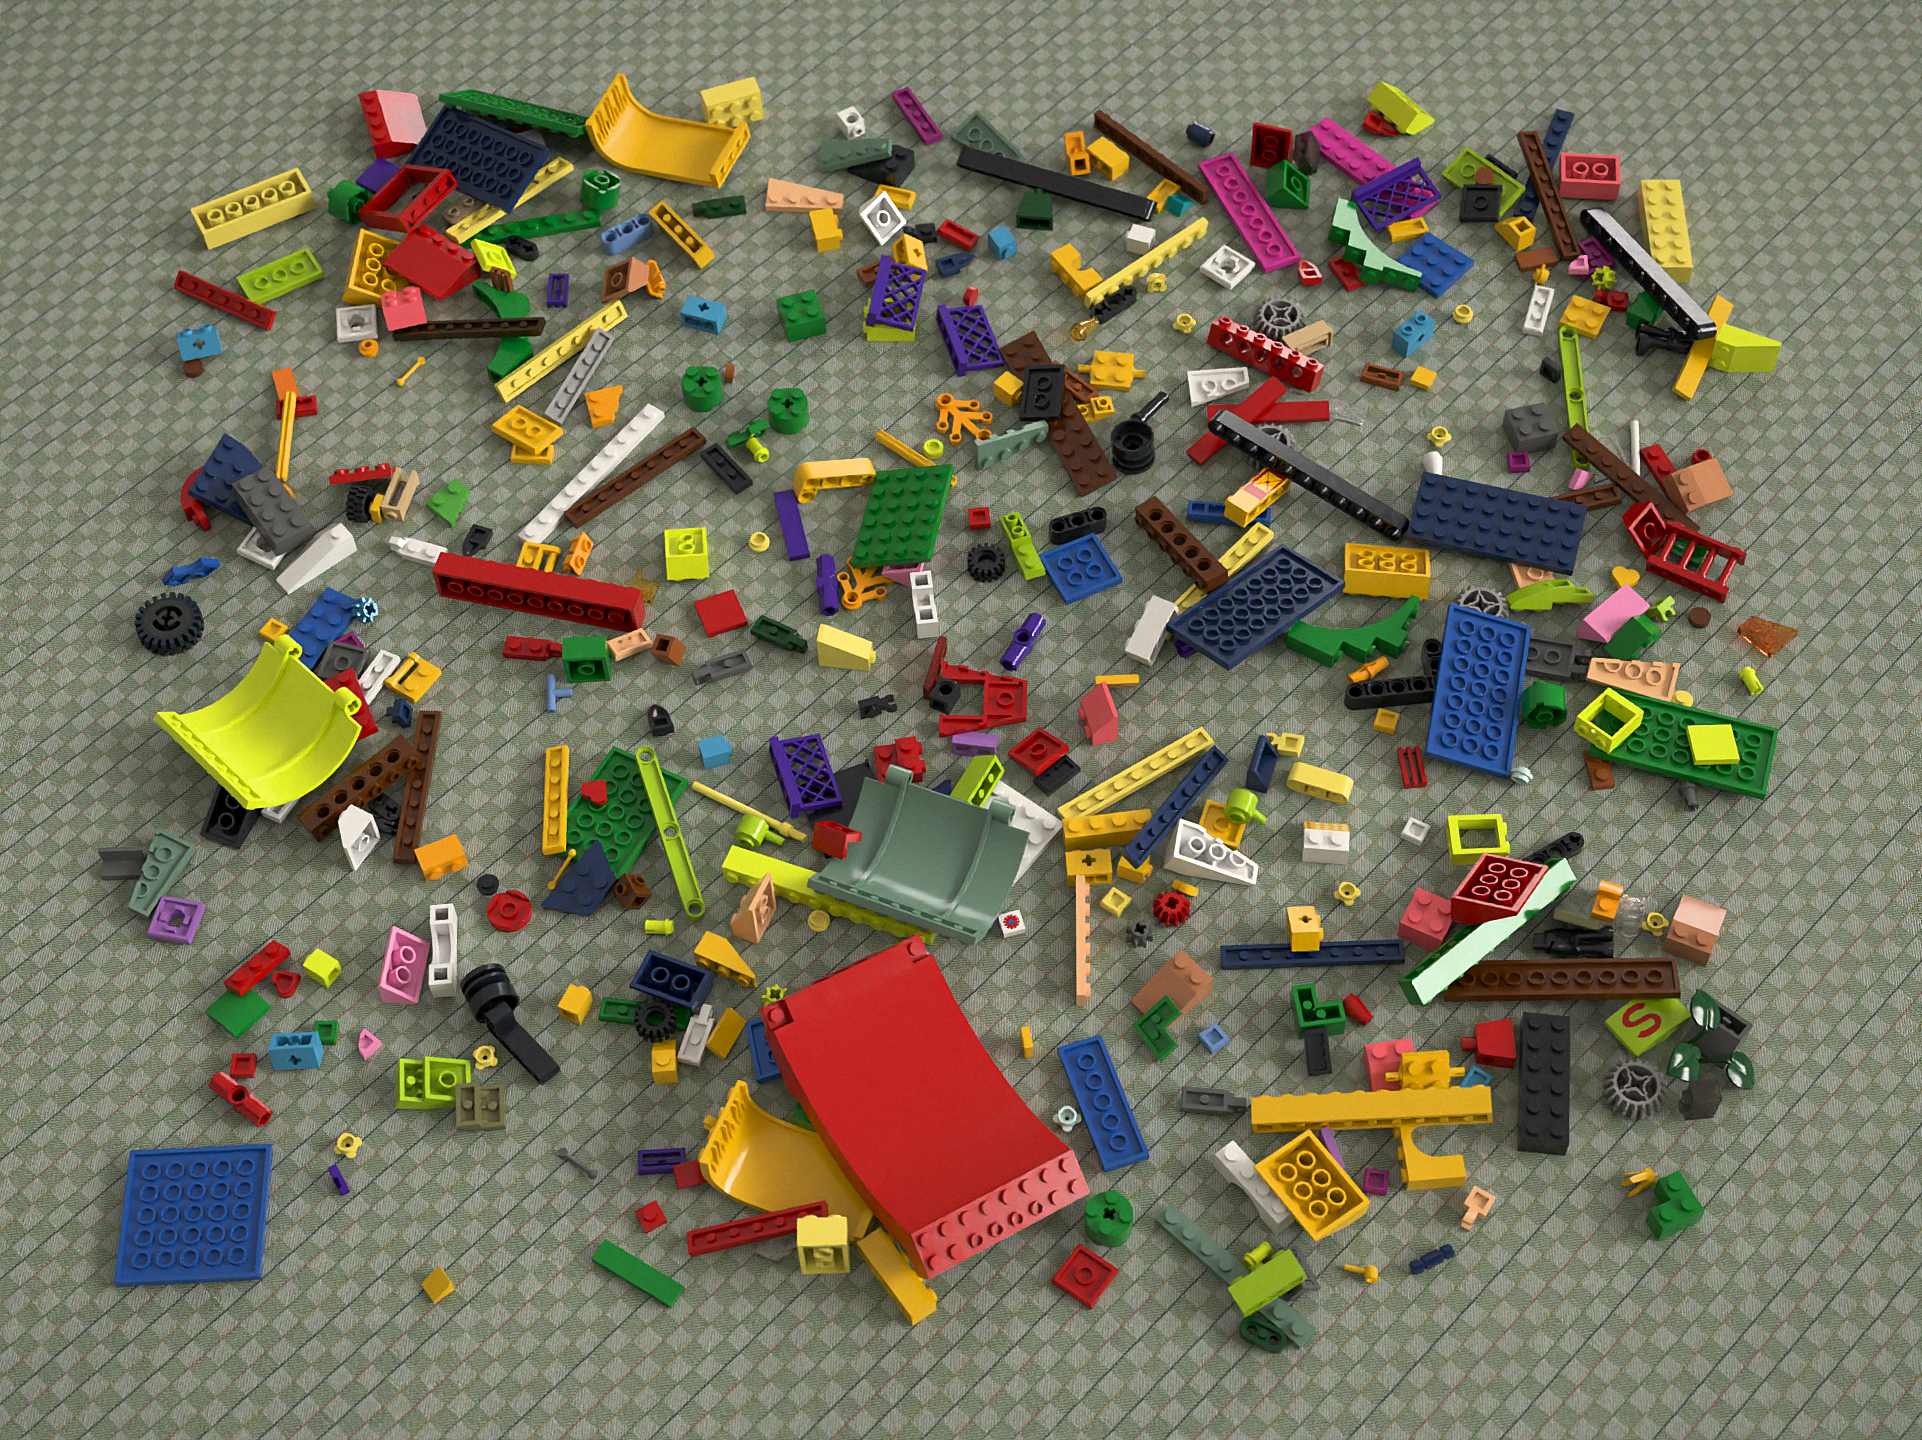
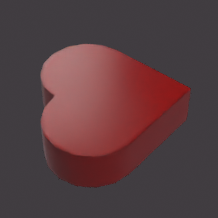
[581,780,607,806]
[271,970,301,999]

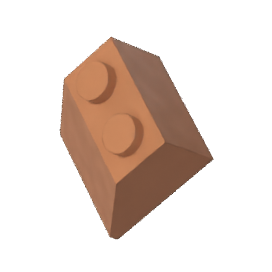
[601,257,649,304]

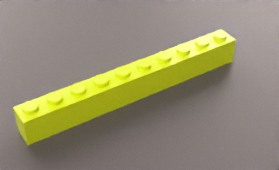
[722,845,936,946]

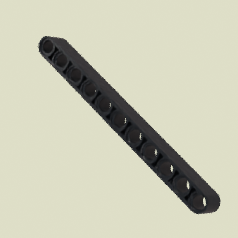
[956,146,1157,222]
[1580,207,1717,341]
[1208,409,1410,541]

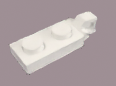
[388,536,448,567]
[677,1004,715,1067]

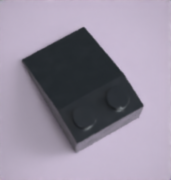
[847,145,915,188]
[200,783,263,849]

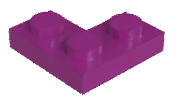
[1576,237,1616,281]

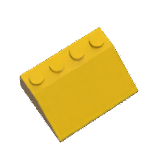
[342,229,410,308]
[1343,543,1430,601]
[1254,1129,1370,1242]

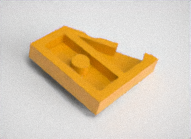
[584,385,623,428]

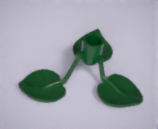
[1666,989,1754,1090]

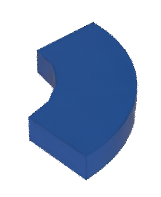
[162,557,220,585]

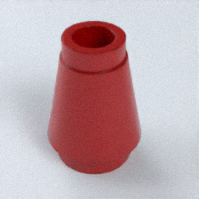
[1342,993,1374,1027]

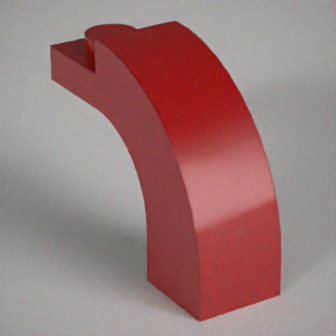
[180,465,212,532]

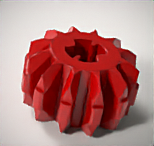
[1153,889,1191,928]

